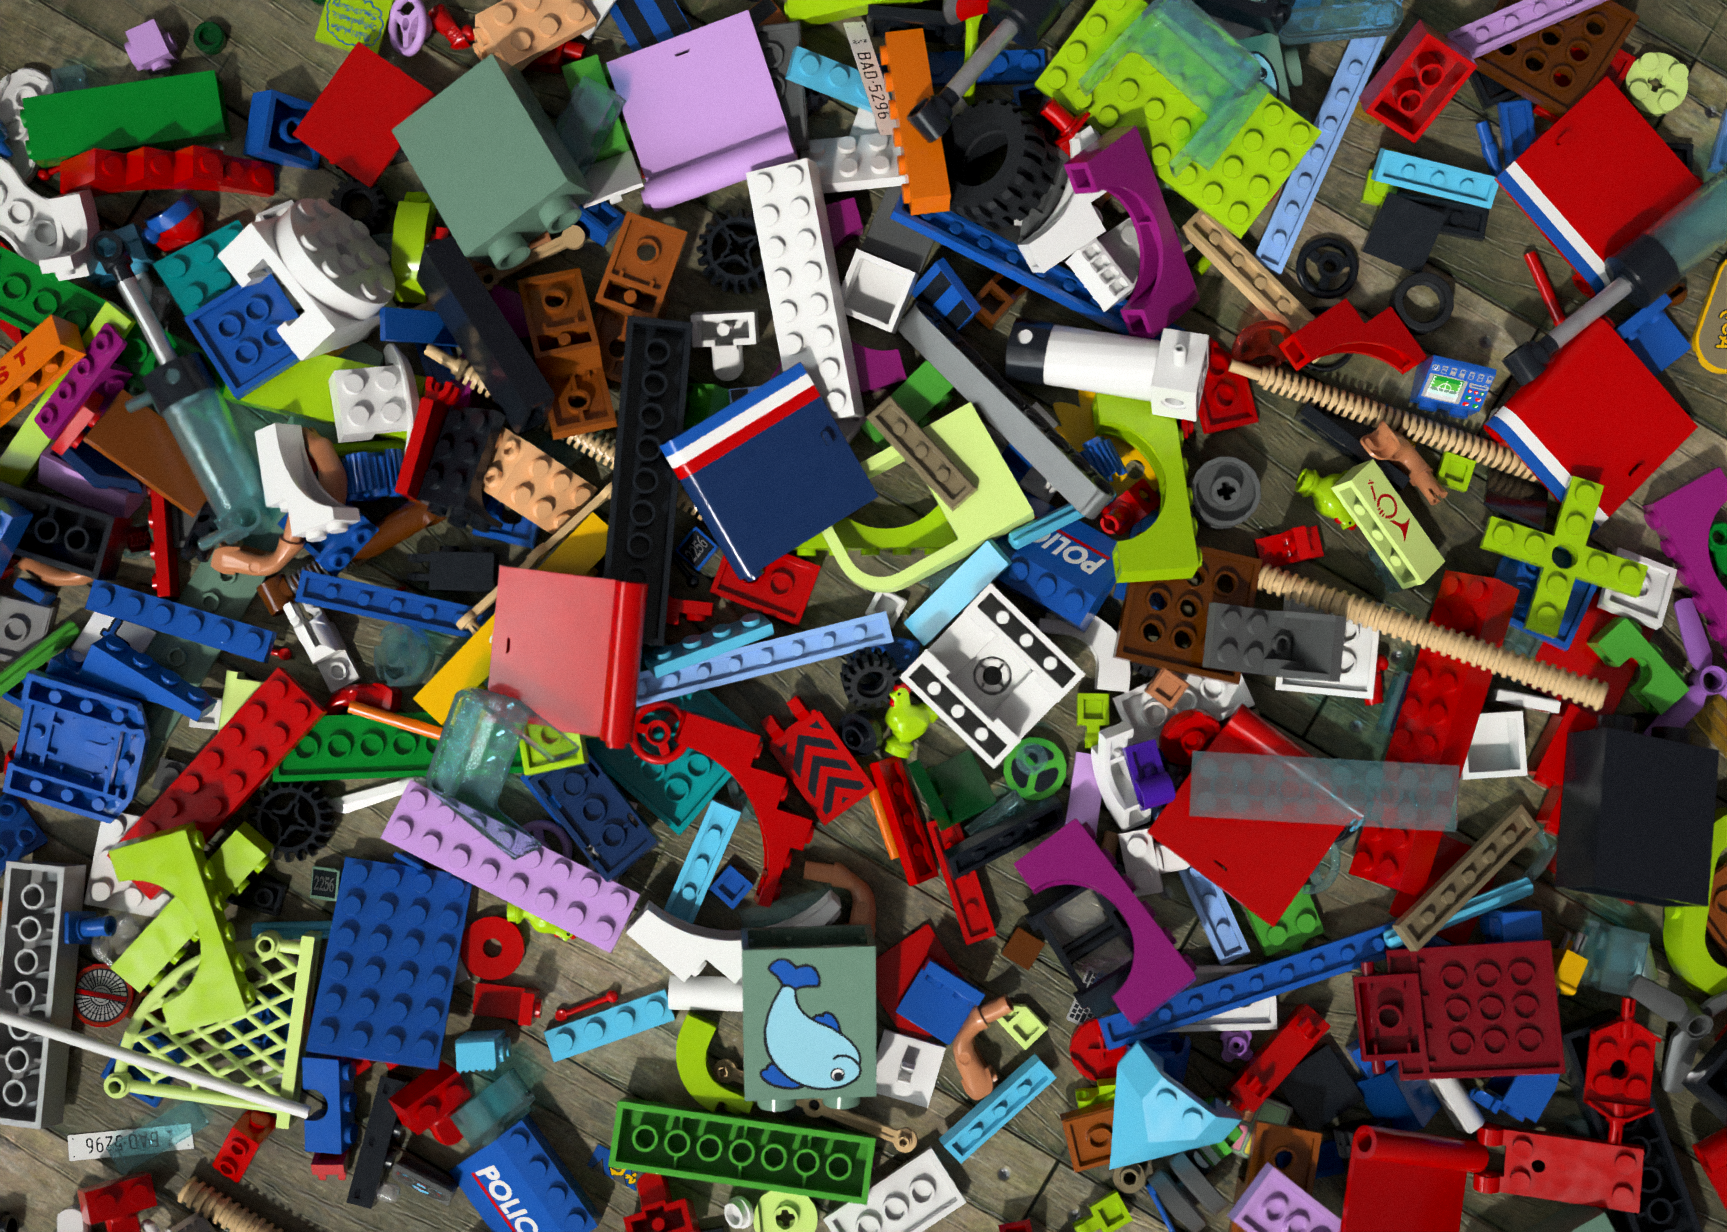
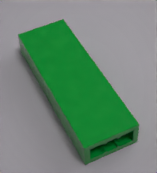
[20,70,232,168]

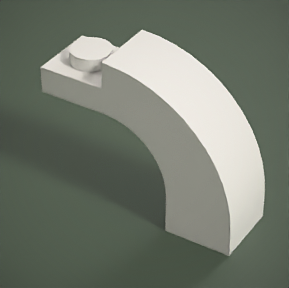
[39,189,100,281]
[1037,613,1131,693]

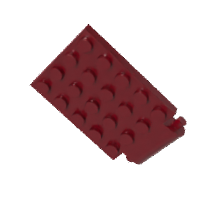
[1352,938,1566,1081]

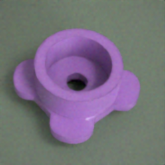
[1220,1030,1253,1062]

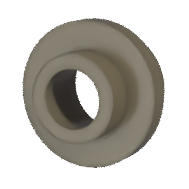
[1112,1163,1145,1193]

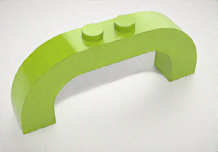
[1663,807,1727,997]

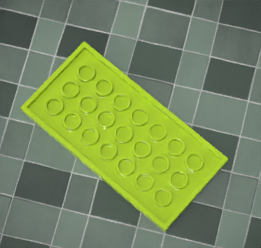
[1034,0,1322,240]

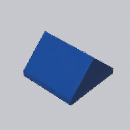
[1354,1061,1442,1132]

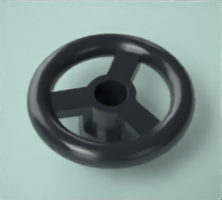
[1296,237,1359,299]

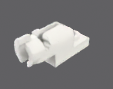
[283,602,362,693]

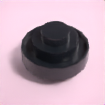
[838,710,883,757]

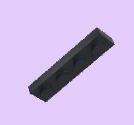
[943,794,1065,880]

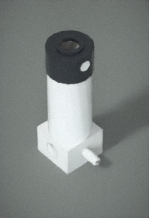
[1005,317,1209,421]

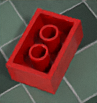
[1358,19,1478,144]

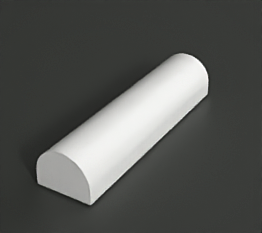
[668,975,742,1012]
[1427,1078,1485,1134]

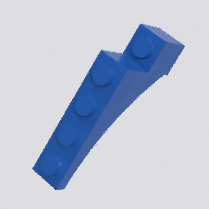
[45,634,217,722]

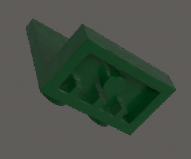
[908,750,997,832]

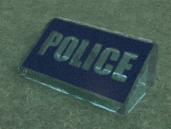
[1376,671,1412,737]

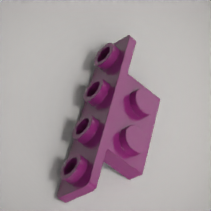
[34,323,133,440]

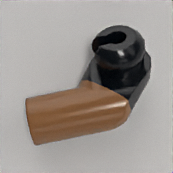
[1100,831,1126,876]

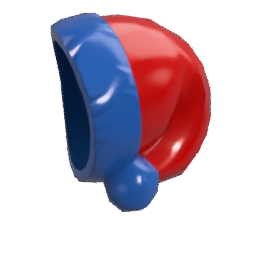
[141,193,205,254]

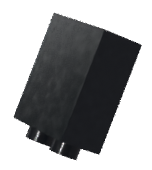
[1555,715,1719,908]

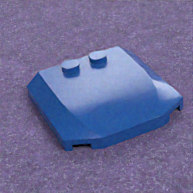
[2,669,151,824]

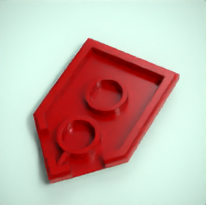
[1198,337,1259,434]

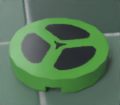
[1003,737,1067,800]

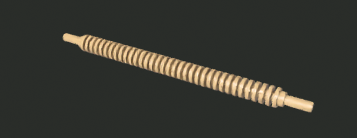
[423,343,705,523]
[1228,359,1538,482]

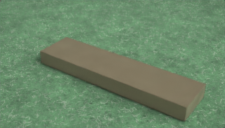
[866,396,977,512]

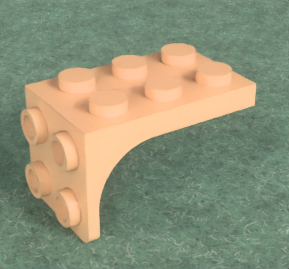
[473,0,597,71]
[482,426,598,542]

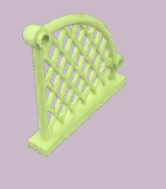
[104,930,323,1129]

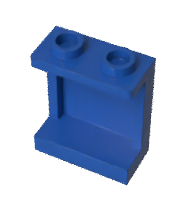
[277,502,379,577]

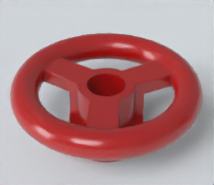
[629,701,688,765]

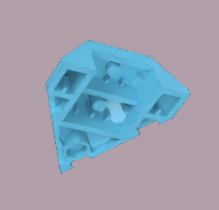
[1109,1040,1242,1170]

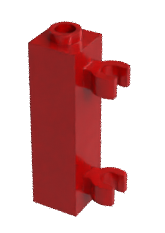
[1223,1004,1331,1113]

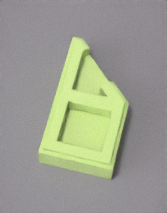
[997,1003,1048,1050]

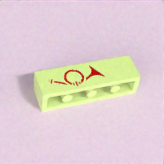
[1331,459,1445,590]

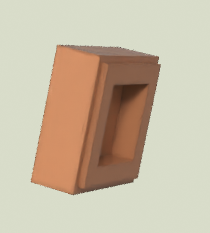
[1144,668,1190,710]

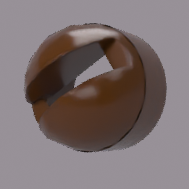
[1666,281,1688,307]

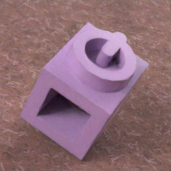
[124,19,179,75]

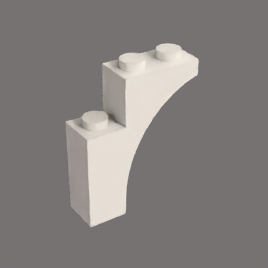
[1017,125,1107,273]
[255,423,360,542]

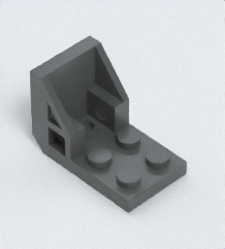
[1202,603,1346,682]

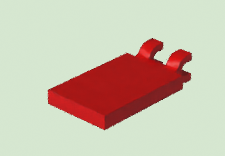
[394,376,462,502]

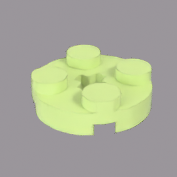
[1621,52,1689,118]
[753,1191,818,1232]

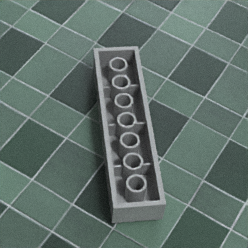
[0,859,86,1129]

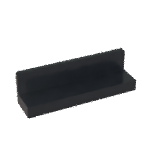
[1294,401,1411,492]

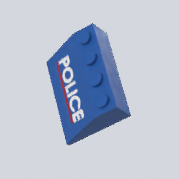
[993,491,1117,634]
[449,1113,603,1232]

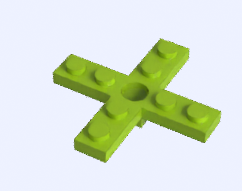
[1479,476,1648,638]

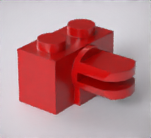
[388,1060,472,1146]
[77,1171,157,1232]
[623,1173,701,1232]

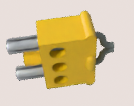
[1552,932,1589,996]

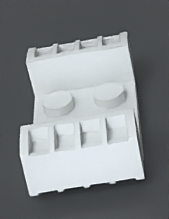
[1065,217,1193,312]

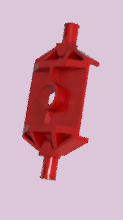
[1583,997,1661,1144]

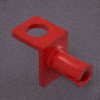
[1039,97,1091,157]
[1100,478,1160,536]

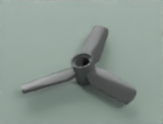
[1627,974,1727,1093]

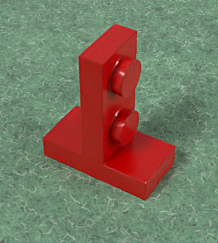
[1253,525,1324,569]

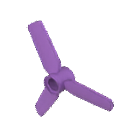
[1643,598,1727,736]

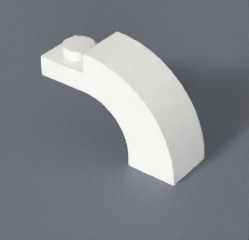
[1091,720,1151,832]

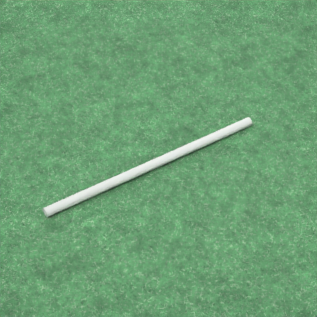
[0,1008,311,1119]

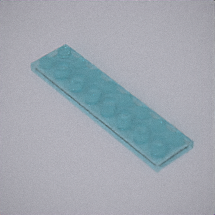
[1189,751,1459,832]

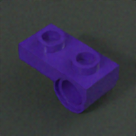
[1122,739,1175,811]

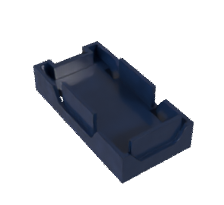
[529,743,663,883]

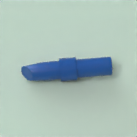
[1475,121,1503,177]

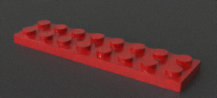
[107,667,328,900]

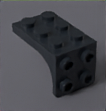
[416,405,506,533]

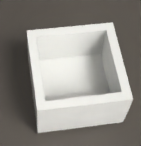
[841,249,919,334]
[1460,711,1528,780]

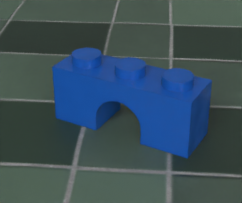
[302,1052,358,1154]

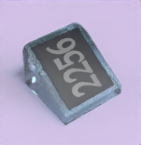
[123,523,154,560]

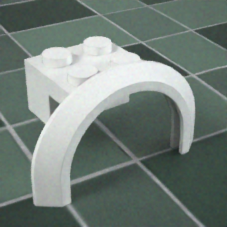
[328,343,419,458]

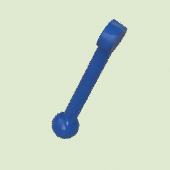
[1145,1183,1177,1232]

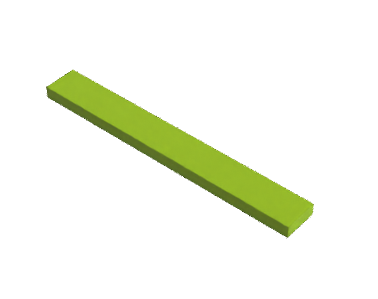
[0,301,137,486]

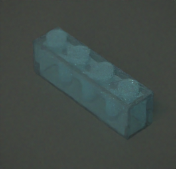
[555,75,626,178]

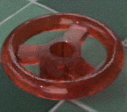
[1232,320,1292,369]

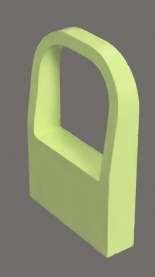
[822,402,1035,593]

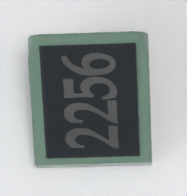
[310,866,343,901]

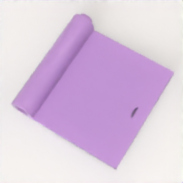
[606,10,798,212]

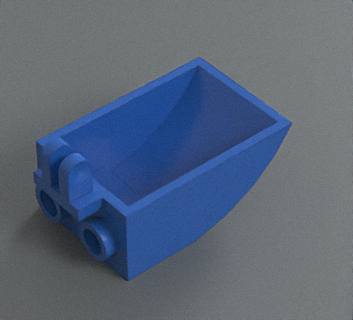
[1469,1074,1560,1123]

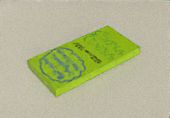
[315,0,395,55]

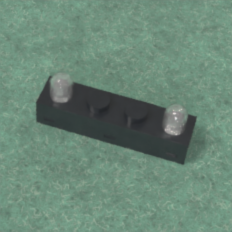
[346,1071,412,1209]

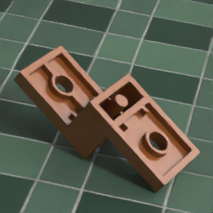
[594,211,688,384]
[517,267,617,440]
[1229,1120,1322,1232]

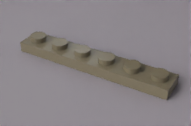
[1392,804,1540,952]

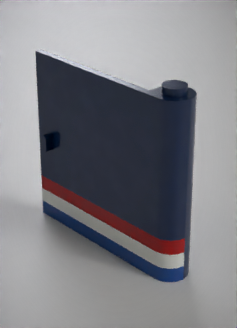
[659,362,879,582]

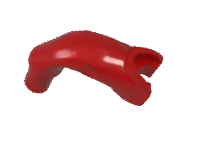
[324,683,402,716]

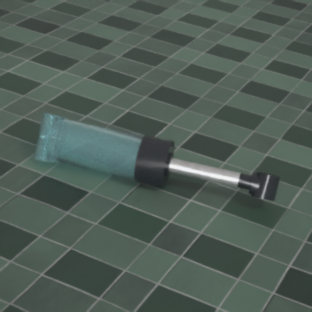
[906,0,1073,143]
[1502,162,1727,386]
[89,230,273,551]

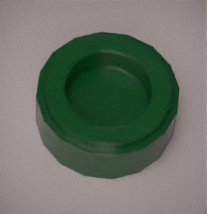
[193,21,228,55]

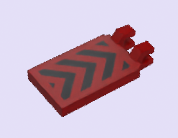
[761,695,877,826]

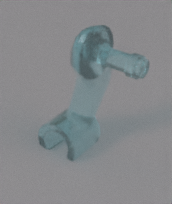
[919,538,975,599]
[1505,830,1557,901]

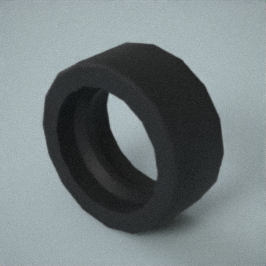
[1389,272,1454,335]

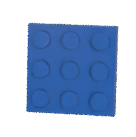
[184,274,301,400]
[1492,524,1598,651]

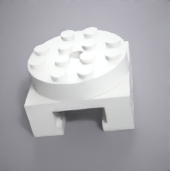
[218,198,398,361]
[899,583,1085,769]

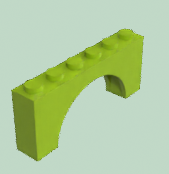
[1091,393,1202,583]
[792,505,975,557]
[108,822,256,1035]

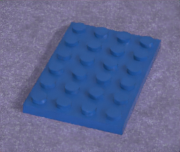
[306,857,473,1070]

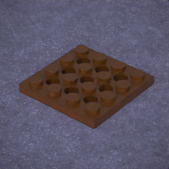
[1474,0,1640,118]
[1113,532,1262,685]

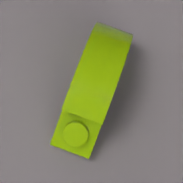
[391,191,437,304]
[676,1010,754,1115]

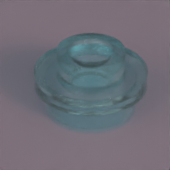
[1015,743,1048,775]

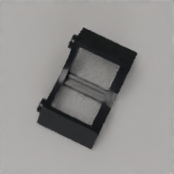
[1023,885,1134,1018]

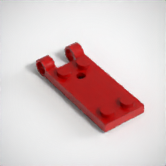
[1473,1122,1644,1213]

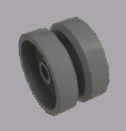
[1186,457,1261,530]
[1147,1152,1229,1232]

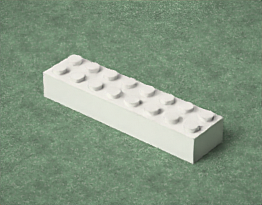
[746,158,865,422]

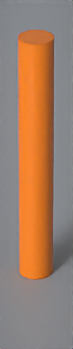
[347,700,445,741]
[863,766,899,860]

